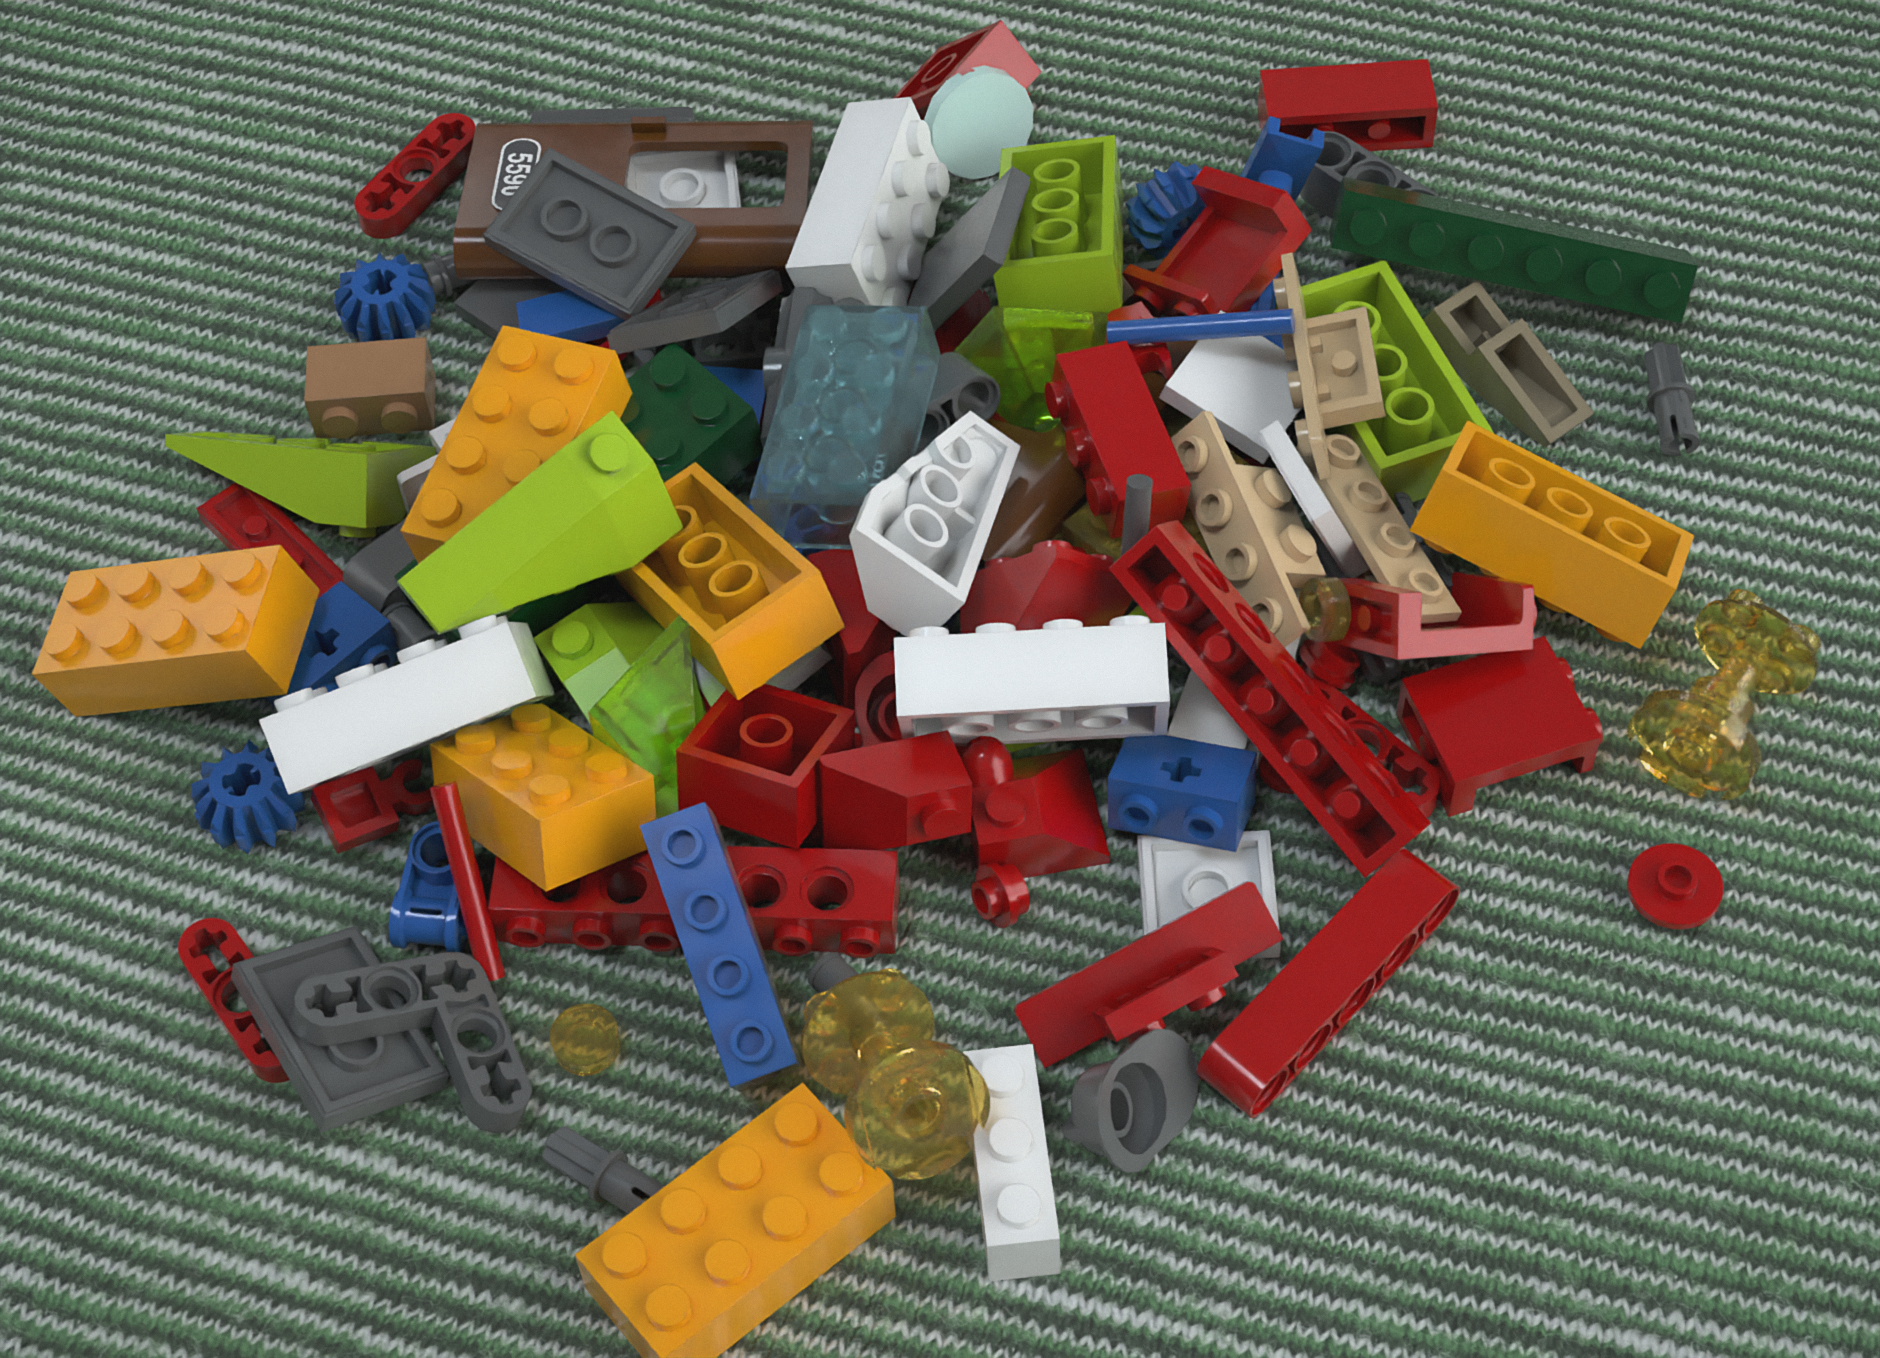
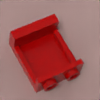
[1122,166,1312,318]
[1330,571,1537,660]
[1396,635,1603,817]

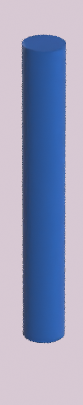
[1107,308,1295,345]

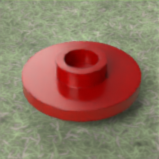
[1627,843,1724,930]

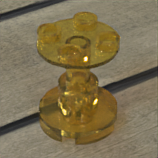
[1627,589,1821,801]
[801,968,990,1180]

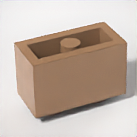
[304,337,436,439]

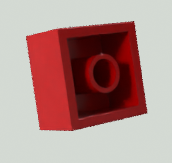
[676,683,855,849]

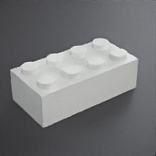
[785,97,950,345]
[259,615,555,795]
[894,615,1170,747]

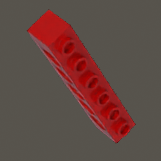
[1108,520,1431,878]
[488,846,900,958]

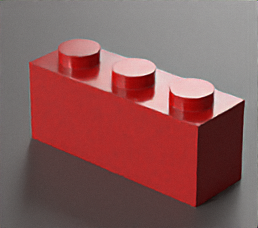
[1257,59,1438,151]
[1045,340,1192,539]

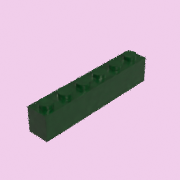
[1329,176,1698,323]

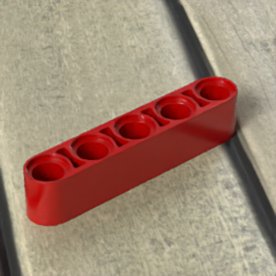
[1196,848,1460,1118]

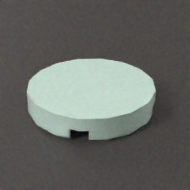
[924,66,1033,180]

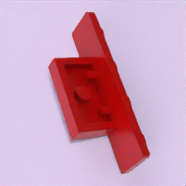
[1014,881,1284,1069]

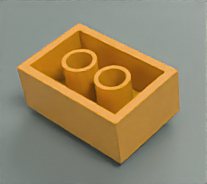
[430,703,656,891]

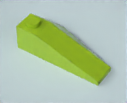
[397,410,683,635]
[165,431,436,537]
[533,602,721,827]

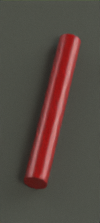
[430,781,506,982]

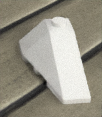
[849,411,1021,637]

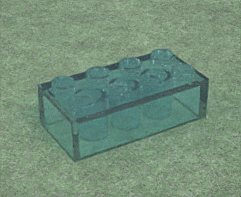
[749,305,941,550]

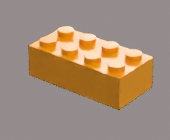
[400,325,632,564]
[1409,420,1694,649]
[614,462,845,700]
[32,545,320,717]
[575,1082,896,1358]

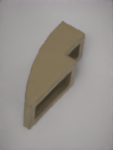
[1423,280,1594,447]

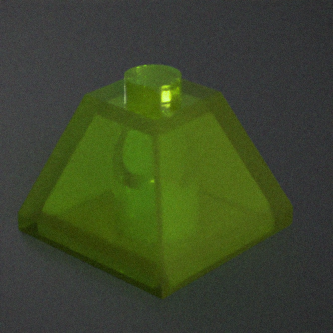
[954,306,1108,433]
[588,615,697,795]

